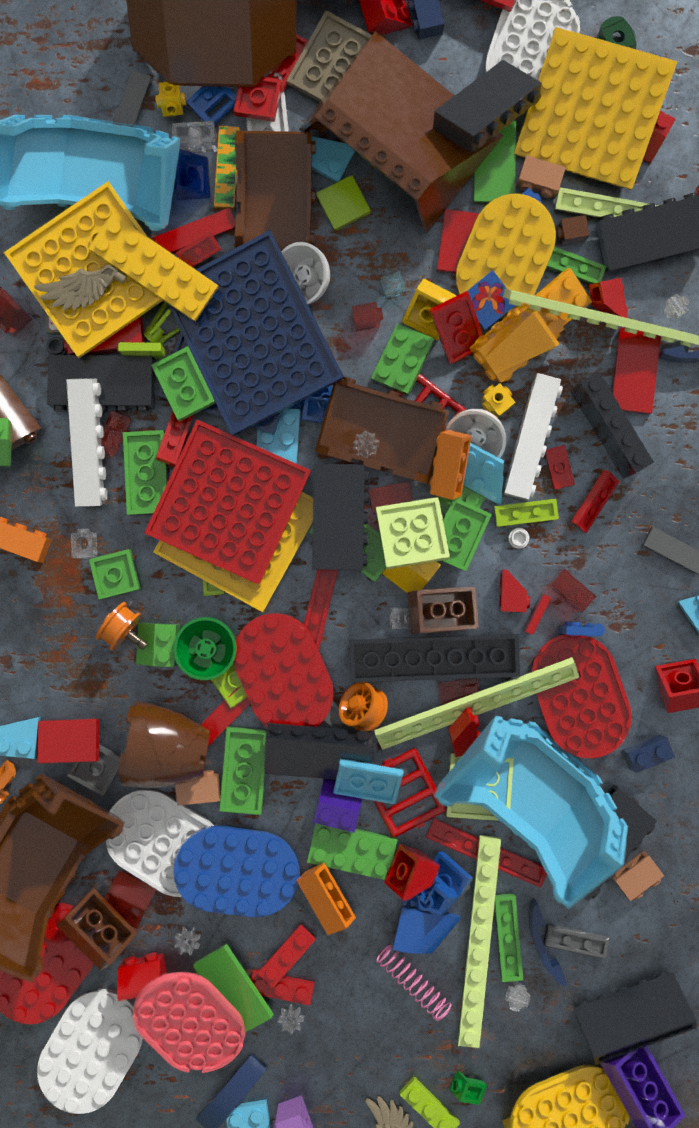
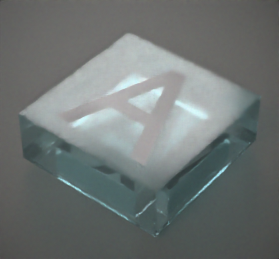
[380,272,406,299]

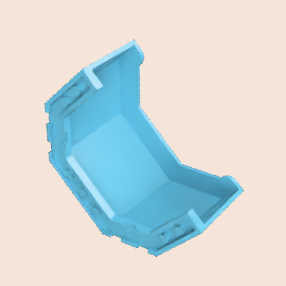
[0,115,180,231]
[434,716,628,909]

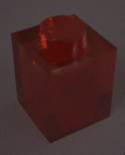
[352,302,383,332]

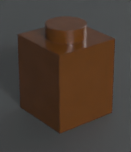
[556,215,589,246]

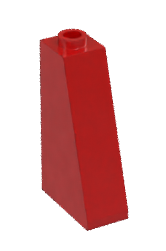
[64,315,146,355]

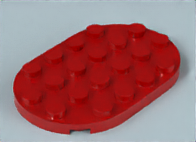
[234,613,334,727]
[532,634,632,758]
[0,903,94,1024]

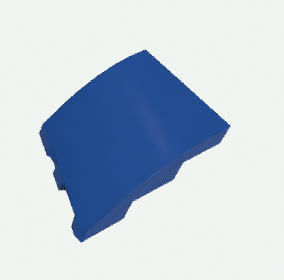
[287,386,332,424]
[402,851,473,916]
[392,906,461,954]

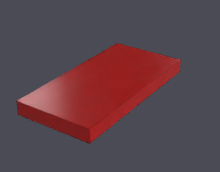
[612,327,661,415]

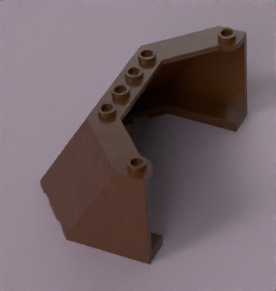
[126,0,298,87]
[0,773,125,983]

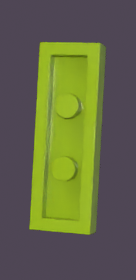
[494,499,559,527]
[399,1076,460,1128]

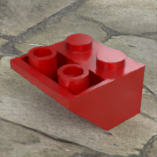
[359,0,412,35]

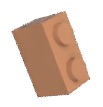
[516,155,566,198]
[175,770,221,806]
[613,851,664,901]

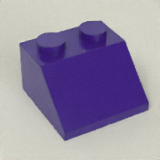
[313,779,362,833]

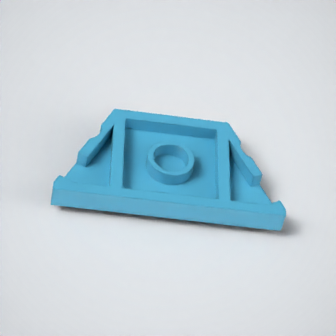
[433,442,504,505]

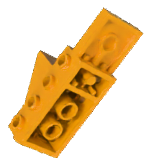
[470,268,592,383]

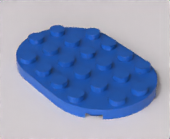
[174,826,300,917]

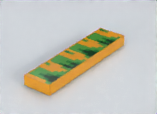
[214,126,240,210]

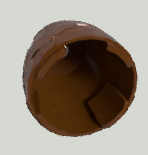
[118,701,210,788]

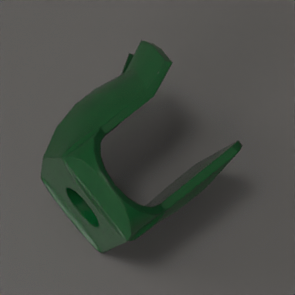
[596,16,637,49]

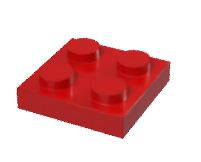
[234,77,282,122]

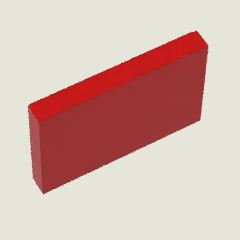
[437,209,480,274]
[429,291,483,365]
[38,719,99,763]

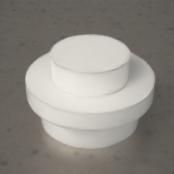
[508,528,529,549]

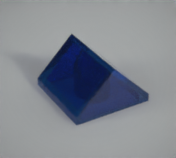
[174,149,210,200]

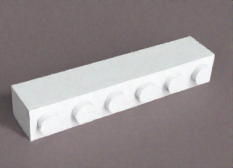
[502,373,563,501]
[67,379,107,506]

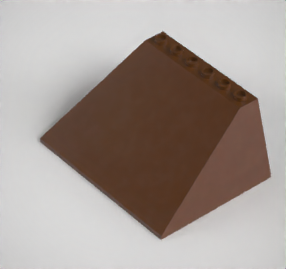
[299,31,504,233]

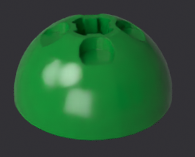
[173,617,237,680]

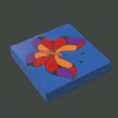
[467,270,515,330]

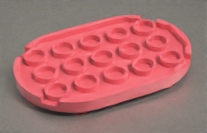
[133,972,245,1073]

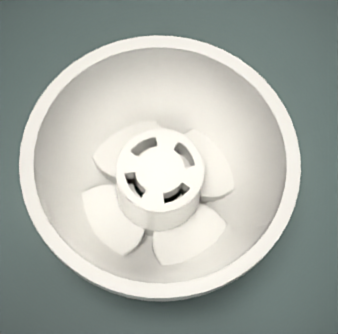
[281,242,330,305]
[445,409,506,458]

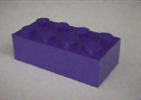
[600,1046,686,1128]

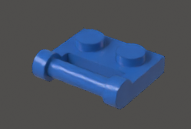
[186,86,237,131]
[558,622,605,636]

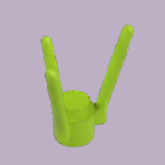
[143,302,180,345]

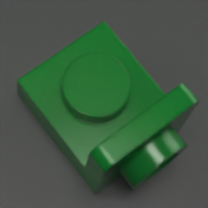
[450,1071,487,1105]

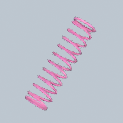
[377,945,451,1021]

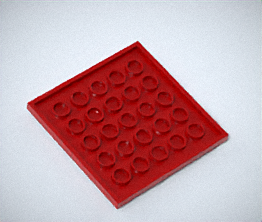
[144,420,311,585]

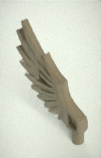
[34,265,127,311]
[365,1096,414,1128]

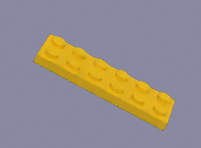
[89,213,219,322]

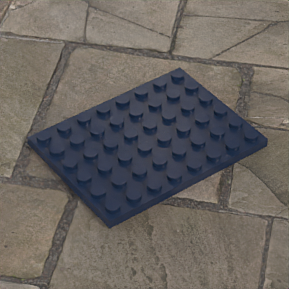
[168,230,345,436]

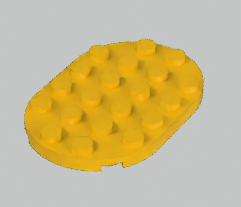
[456,194,556,319]
[509,1065,630,1128]

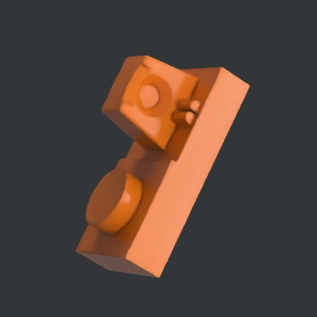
[0,760,16,804]

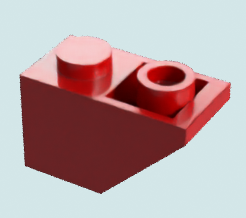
[589,278,628,318]
[449,707,480,757]

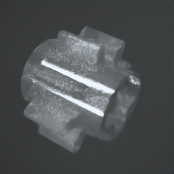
[663,293,690,320]
[353,431,379,458]
[174,927,201,955]
[505,982,530,1012]
[278,1004,304,1035]

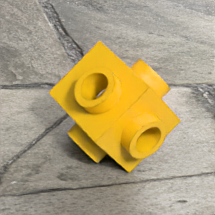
[156,82,186,117]
[481,383,516,418]

